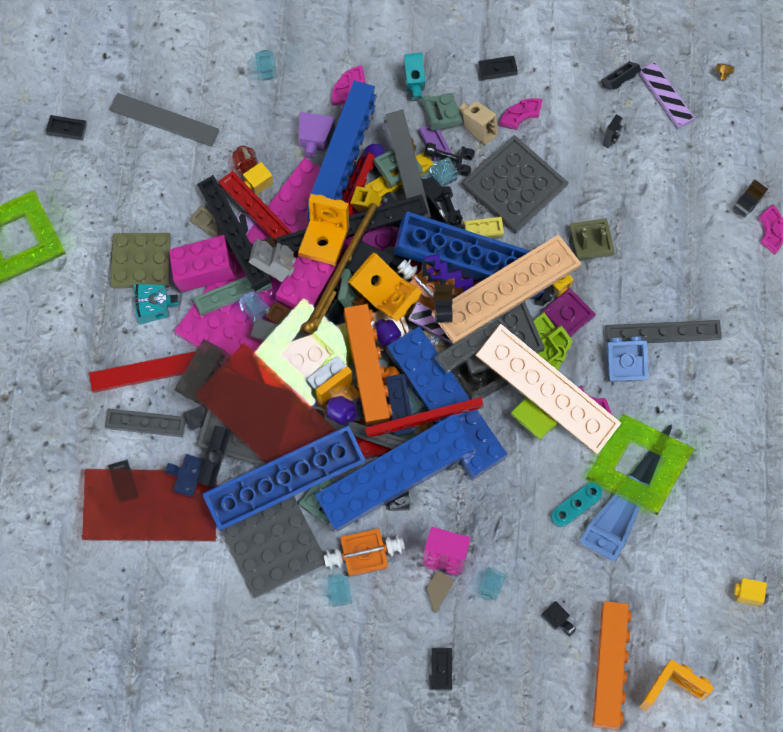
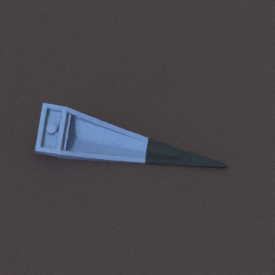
[579,424,672,562]

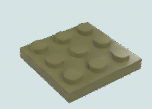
[111,233,171,289]

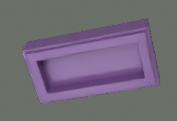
[418,125,451,162]

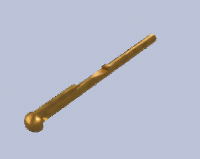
[303,203,378,333]

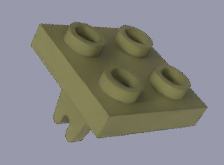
[569,218,615,260]

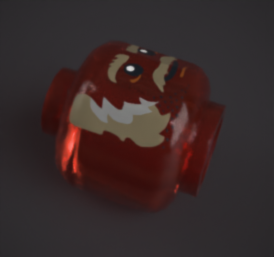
[232,145,258,174]

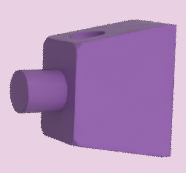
[299,112,335,157]

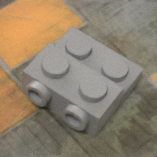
[249,238,296,282]

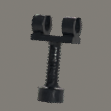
[424,142,475,176]
[440,186,463,229]

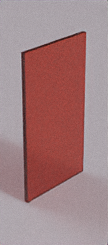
[195,343,336,462]
[81,469,217,542]

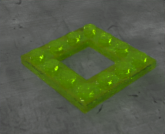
[0,190,66,284]
[251,298,353,409]
[586,414,694,515]

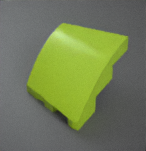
[533,312,573,371]
[511,398,559,441]

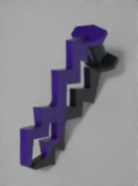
[422,254,474,299]

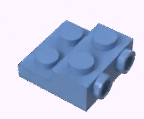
[606,337,649,381]

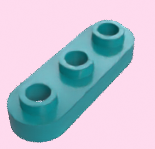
[551,483,602,528]

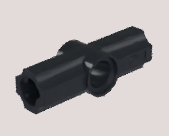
[197,425,232,487]

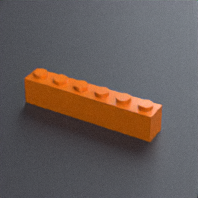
[344,304,392,426]
[592,601,632,730]

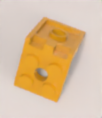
[298,194,349,266]
[348,252,422,321]
[316,366,365,425]
[639,659,714,711]

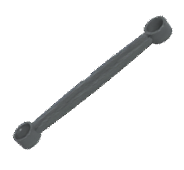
[308,407,459,471]

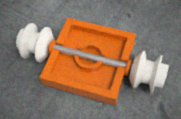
[397,260,455,311]
[324,528,405,577]

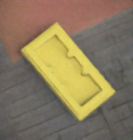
[464,217,504,238]

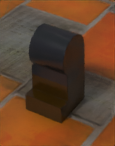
[733,179,768,218]
[433,284,453,323]

